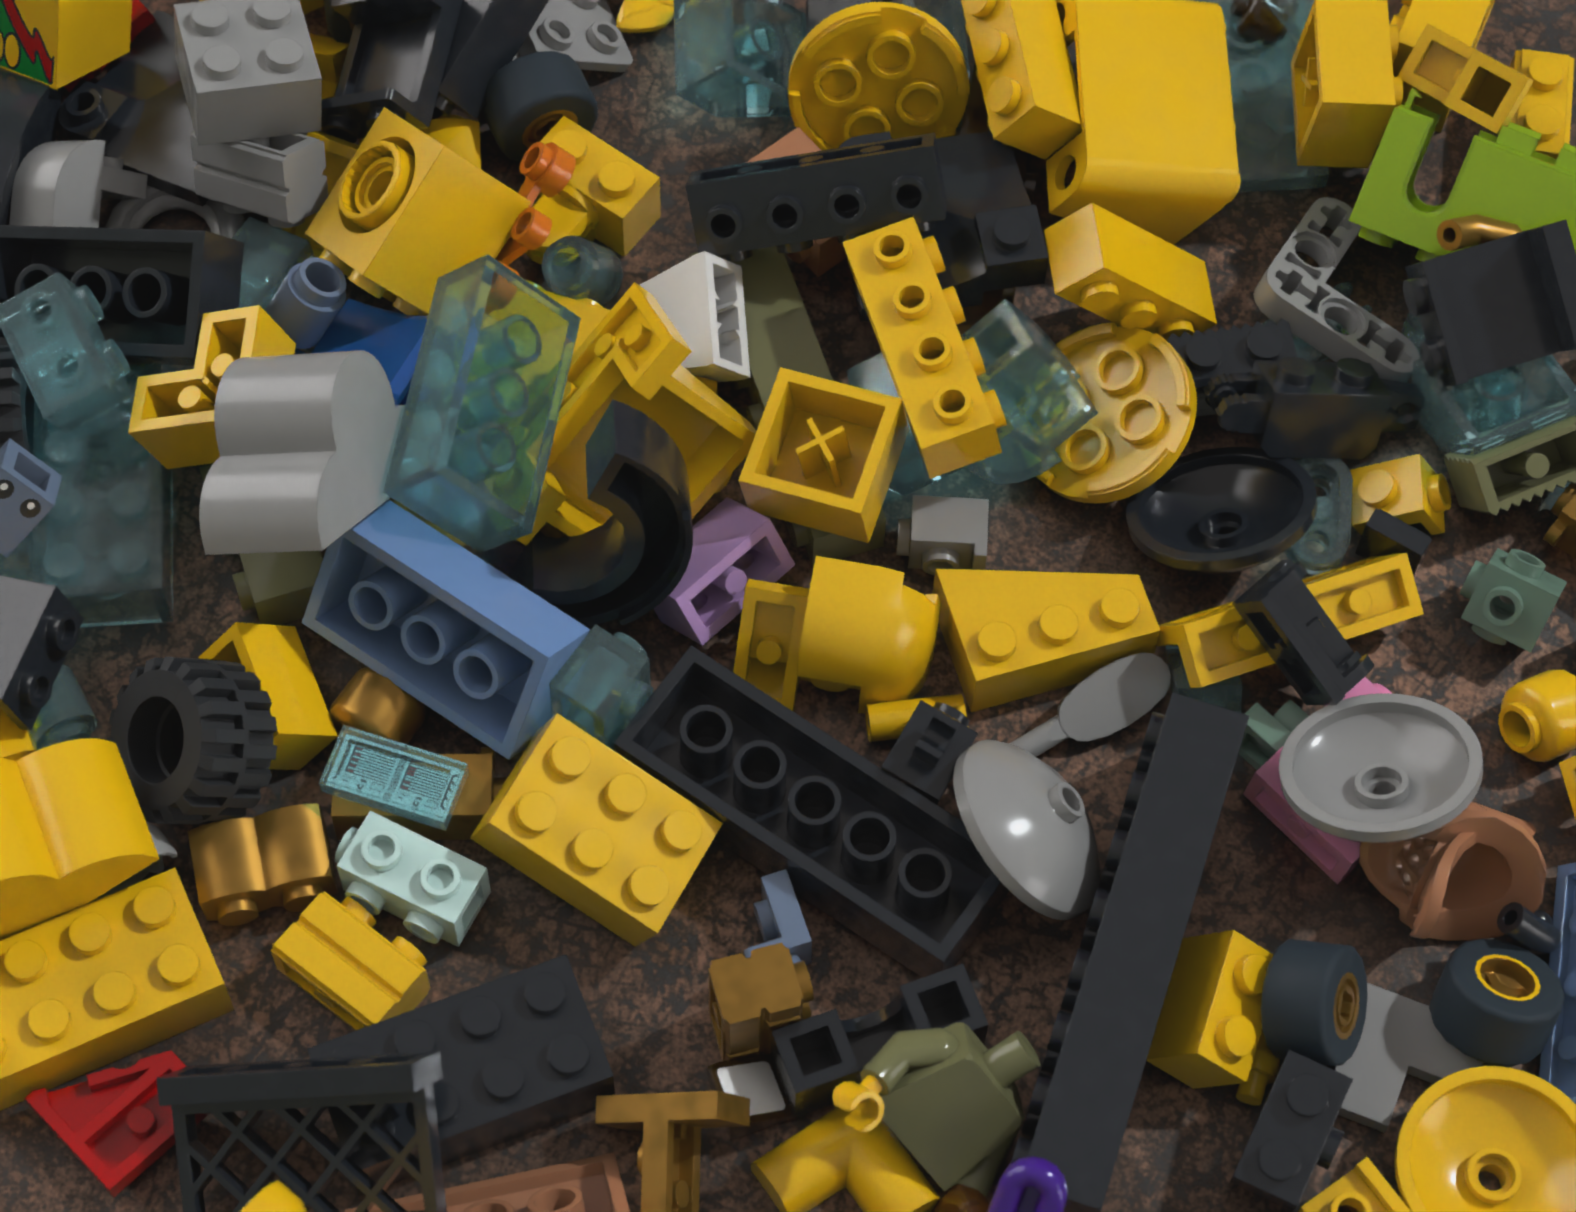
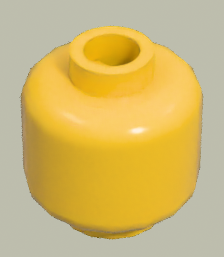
[1498,669,1576,762]

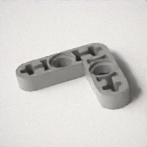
[1253,197,1421,383]

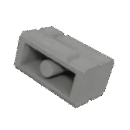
[190,131,328,228]

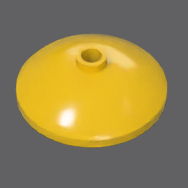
[1394,1066,1576,1212]

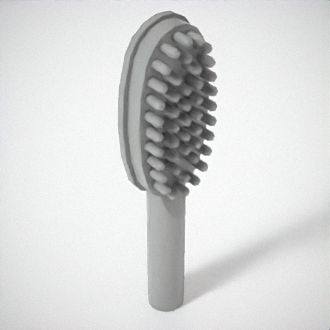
[1009,652,1171,757]

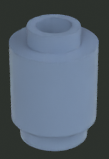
[265,257,347,349]

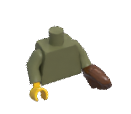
[833,1022,1040,1212]

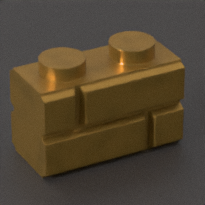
[708,942,814,1061]

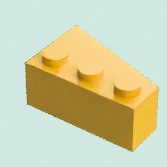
[932,569,1161,712]

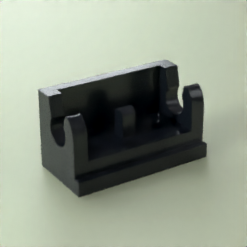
[1232,559,1375,706]

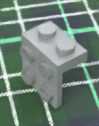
[512,0,633,72]

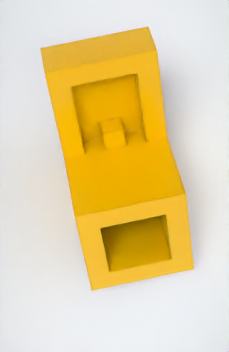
[1397,23,1534,134]

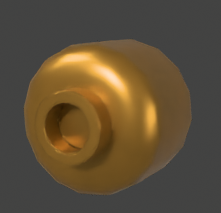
[329,667,426,754]

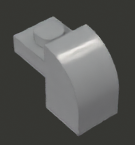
[9,140,148,228]

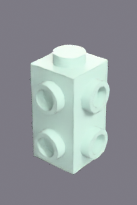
[335,811,491,947]

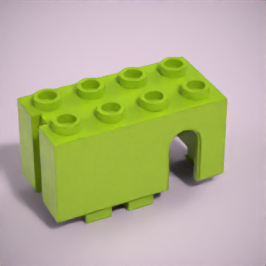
[1348,87,1576,261]

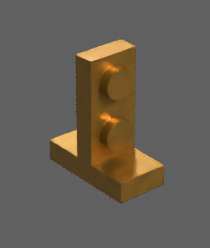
[595,1091,750,1212]

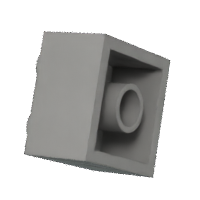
[174,0,322,146]

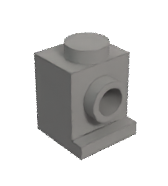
[896,495,989,575]

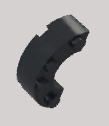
[508,399,693,636]

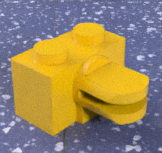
[526,116,661,266]

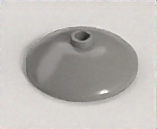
[1279,693,1483,843]
[953,740,1100,920]

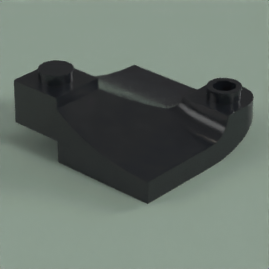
[58,10,209,207]
[839,131,1049,322]

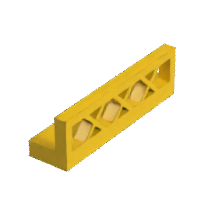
[1156,553,1424,688]

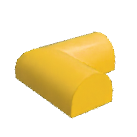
[751,1107,940,1212]

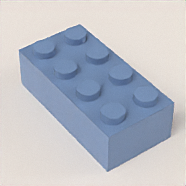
[302,499,590,760]

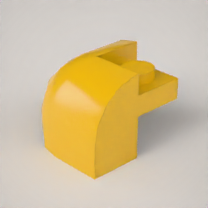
[796,556,941,713]

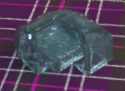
[961,299,1098,485]

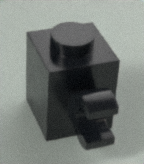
[881,700,978,805]

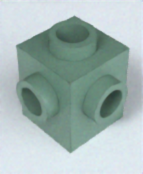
[1459,548,1567,653]

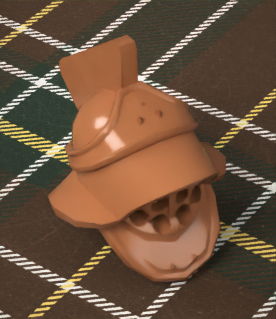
[1359,802,1546,941]

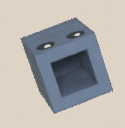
[0,438,62,558]

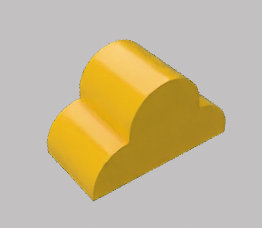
[0,738,160,941]

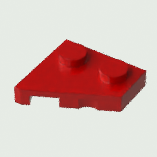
[25,1050,210,1198]

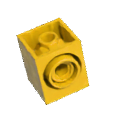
[305,107,531,320]

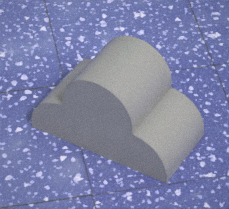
[199,350,438,555]

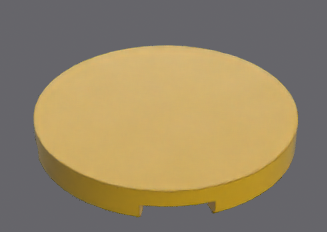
[788,2,970,151]
[1014,322,1197,504]

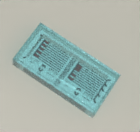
[319,725,469,831]

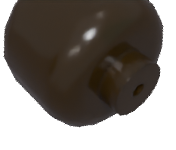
[1230,0,1295,47]

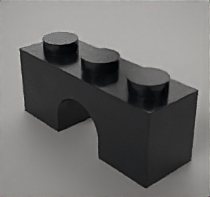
[770,964,989,1118]

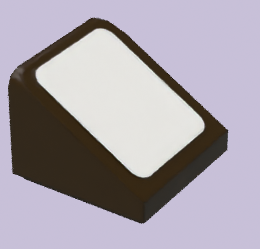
[707,1054,794,1140]

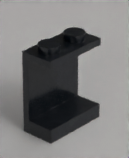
[1403,220,1576,387]

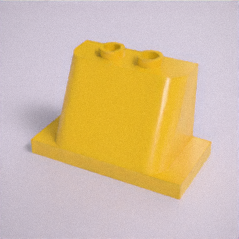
[474,282,756,545]

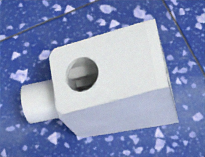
[640,251,751,382]

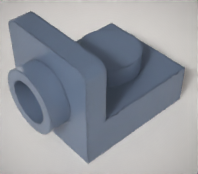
[744,869,812,965]

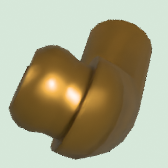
[1437,214,1523,251]

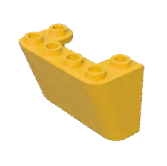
[1046,0,1241,245]

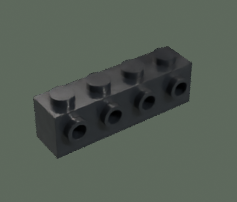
[686,132,947,262]

